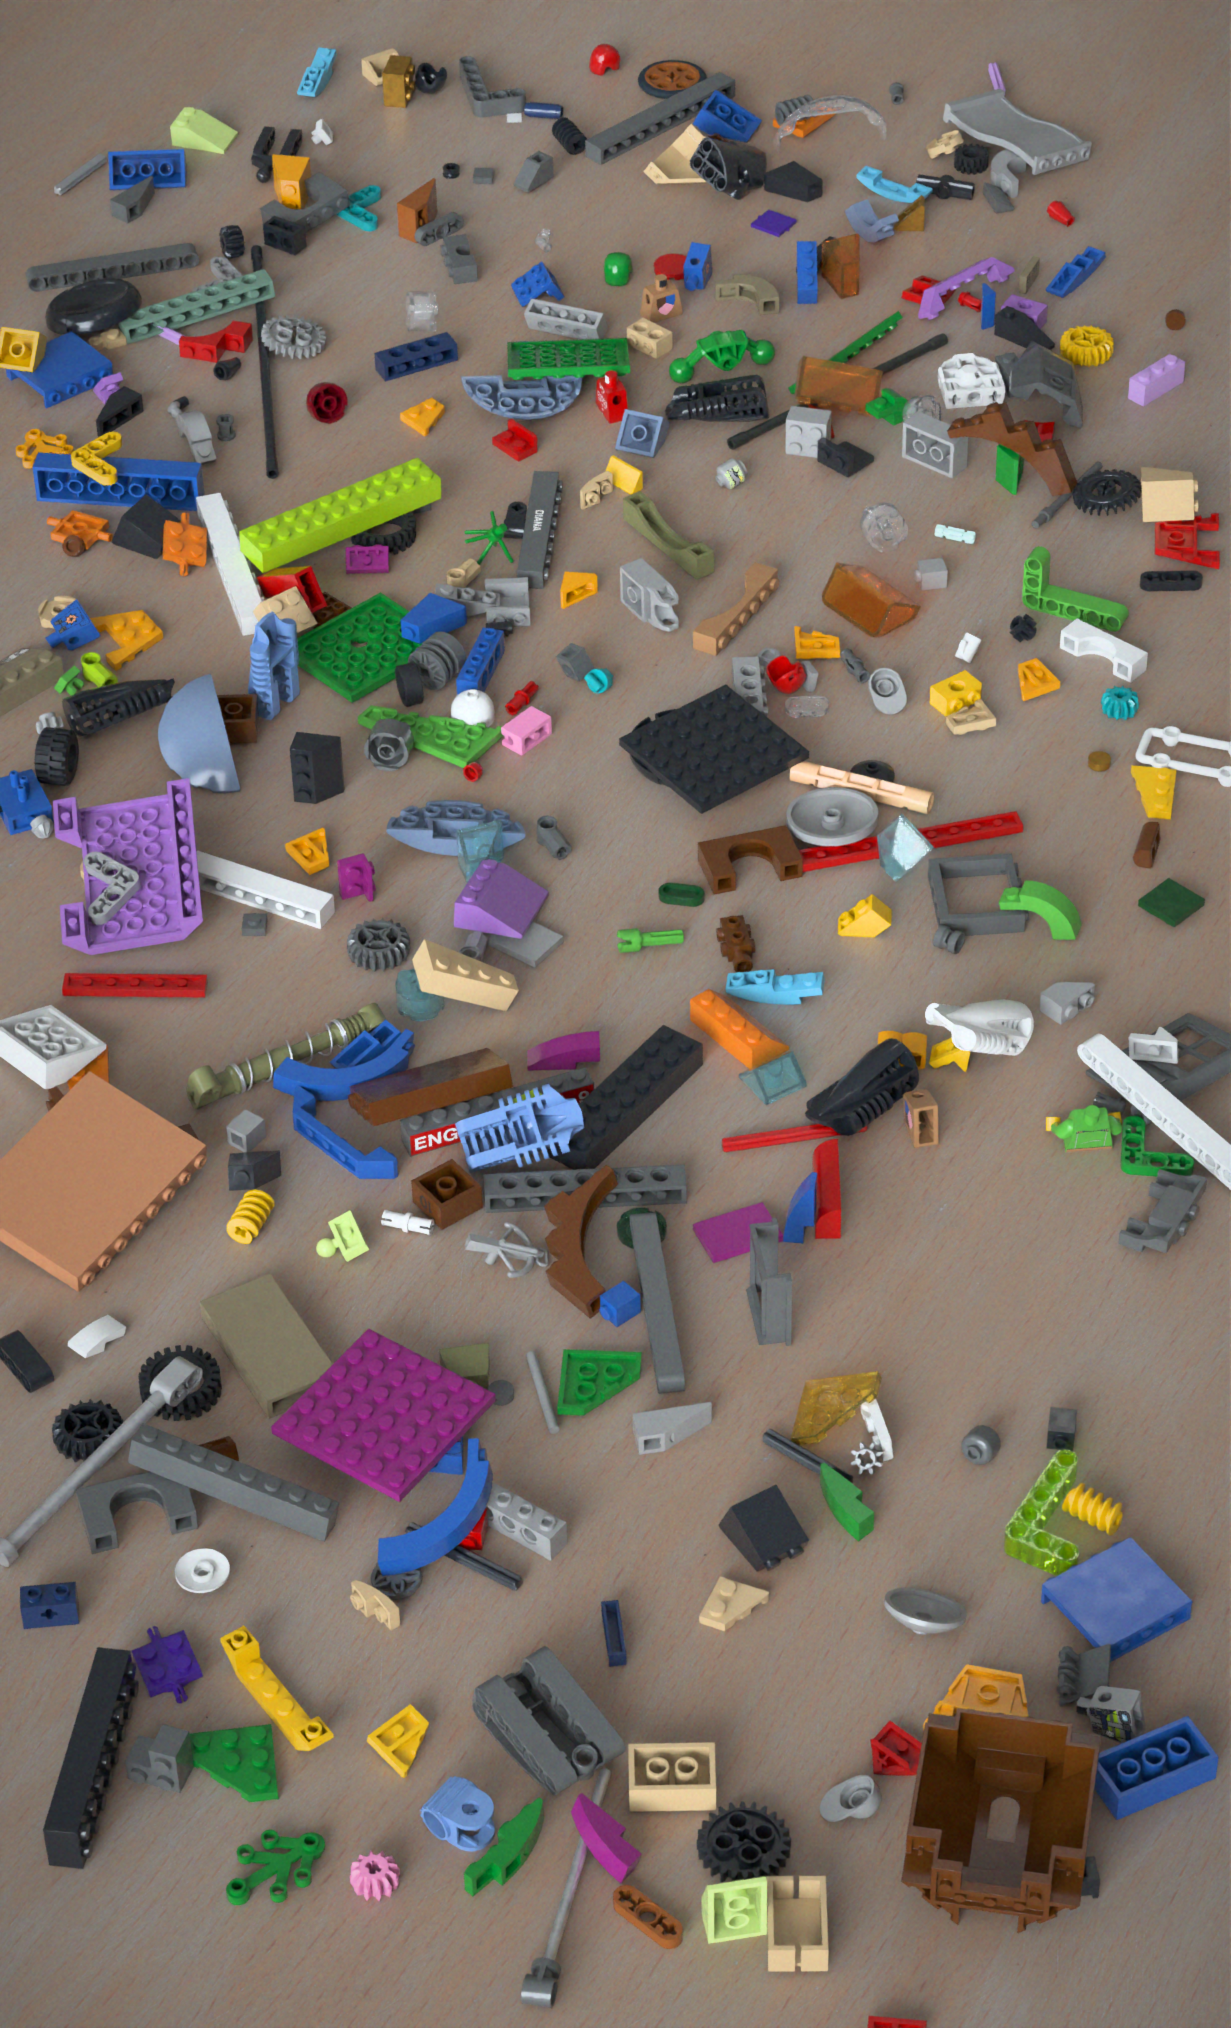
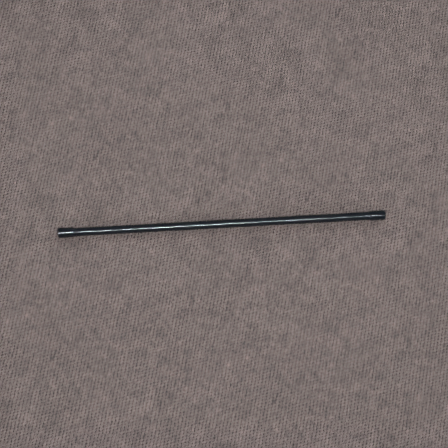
[251,245,279,479]

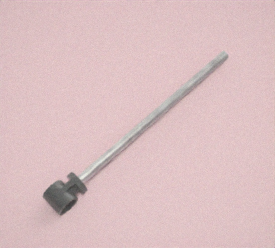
[521,1768,611,2008]

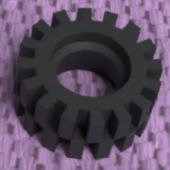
[954,144,989,175]

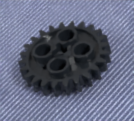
[697,1801,791,1882]

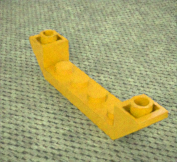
[220,1626,334,1751]

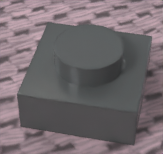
[242,913,268,936]

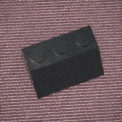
[290,732,345,804]

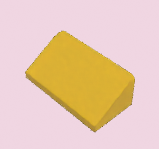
[605,455,643,494]

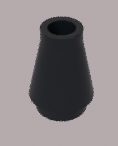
[213,357,241,380]

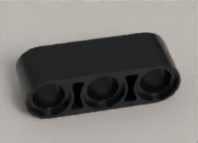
[0,1330,54,1393]

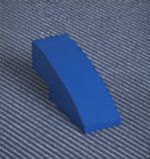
[329,1019,401,1069]
[783,1172,817,1244]

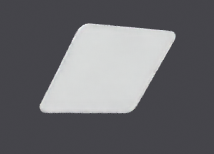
[507,113,522,123]

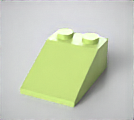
[170,107,238,154]
[702,1876,767,1944]

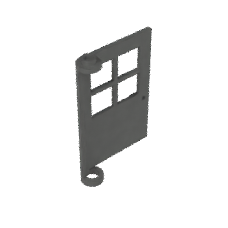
[1086,1013,1231,1126]

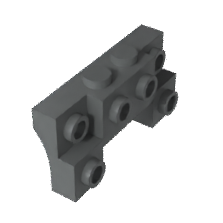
[1119,1169,1207,1254]

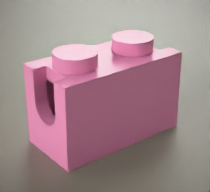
[501,706,552,755]

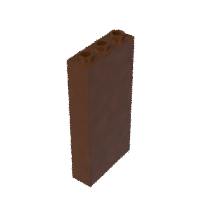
[348,1048,513,1127]

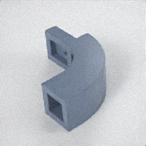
[845,199,899,242]

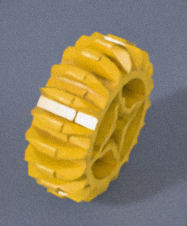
[1059,325,1114,367]

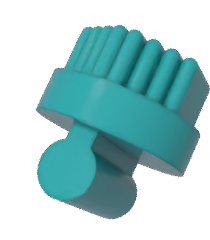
[584,668,613,693]

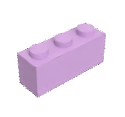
[1128,354,1185,407]

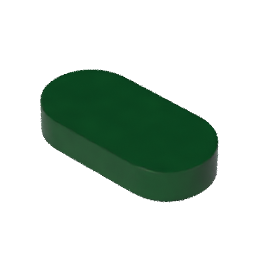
[658,883,705,907]

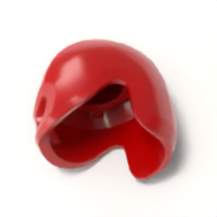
[589,44,621,76]
[766,655,806,695]

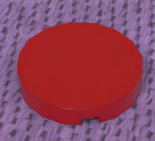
[654,254,687,280]

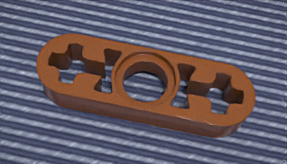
[613,1885,683,1949]

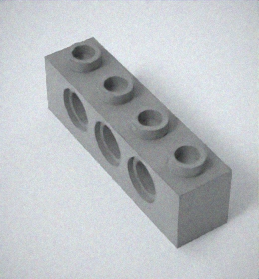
[524,298,608,339]
[732,657,768,718]
[486,1482,567,1561]

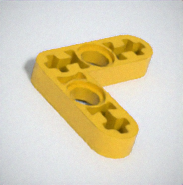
[71,432,122,485]

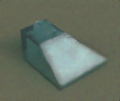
[877,814,934,882]
[457,820,504,882]

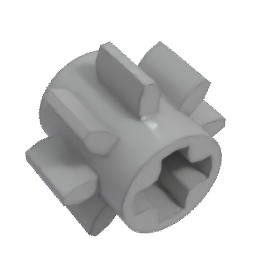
[35,712,64,735]
[851,1442,884,1475]

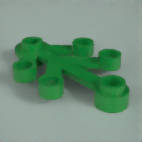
[226,1830,325,1905]

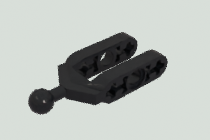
[251,126,303,183]

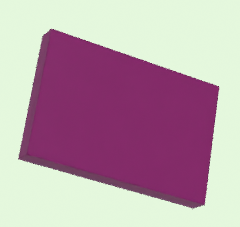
[693,1202,783,1263]

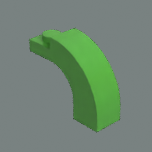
[999,880,1082,940]

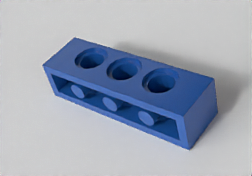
[456,627,505,695]

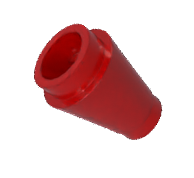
[1047,200,1075,227]

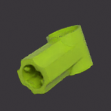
[81,652,118,687]

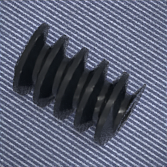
[552,117,587,155]

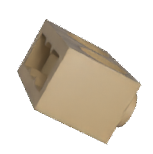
[627,318,673,359]

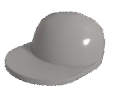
[868,668,907,715]
[820,1775,882,1822]

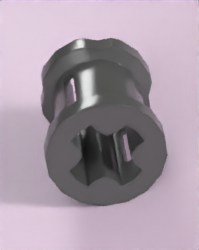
[216,414,236,441]

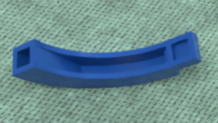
[273,1029,415,1101]
[378,1438,493,1576]

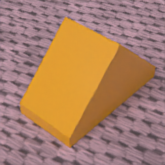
[560,572,598,609]

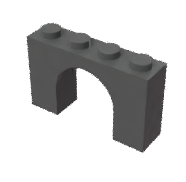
[260,172,350,233]
[76,1472,198,1554]

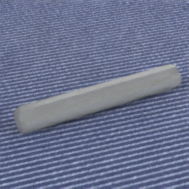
[54,153,106,195]

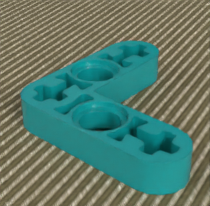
[337,185,381,232]

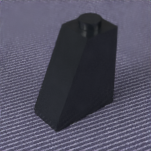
[764,161,823,203]
[228,1150,282,1191]

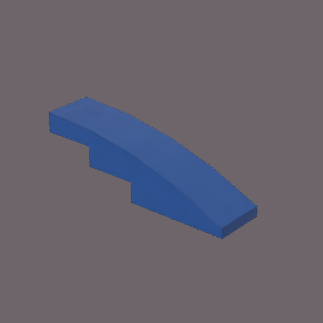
[1046,246,1106,298]

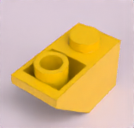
[838,894,892,937]

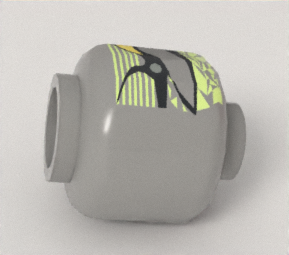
[715,458,747,489]

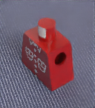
[596,370,628,424]

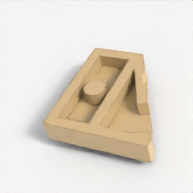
[946,699,996,735]
[699,1576,769,1631]

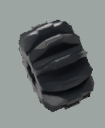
[219,225,245,258]

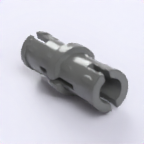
[840,648,870,683]

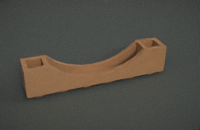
[693,562,779,656]

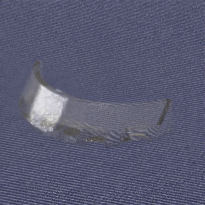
[772,95,887,152]

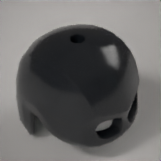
[415,63,447,94]

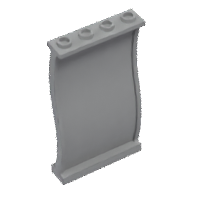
[943,89,1092,175]

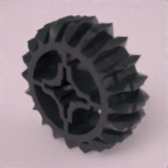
[52,1399,123,1463]

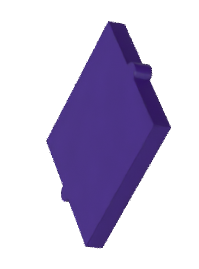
[751,210,797,237]

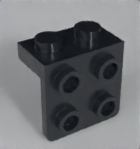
[817,437,874,477]

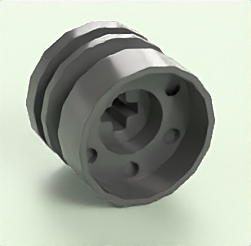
[408,632,466,690]

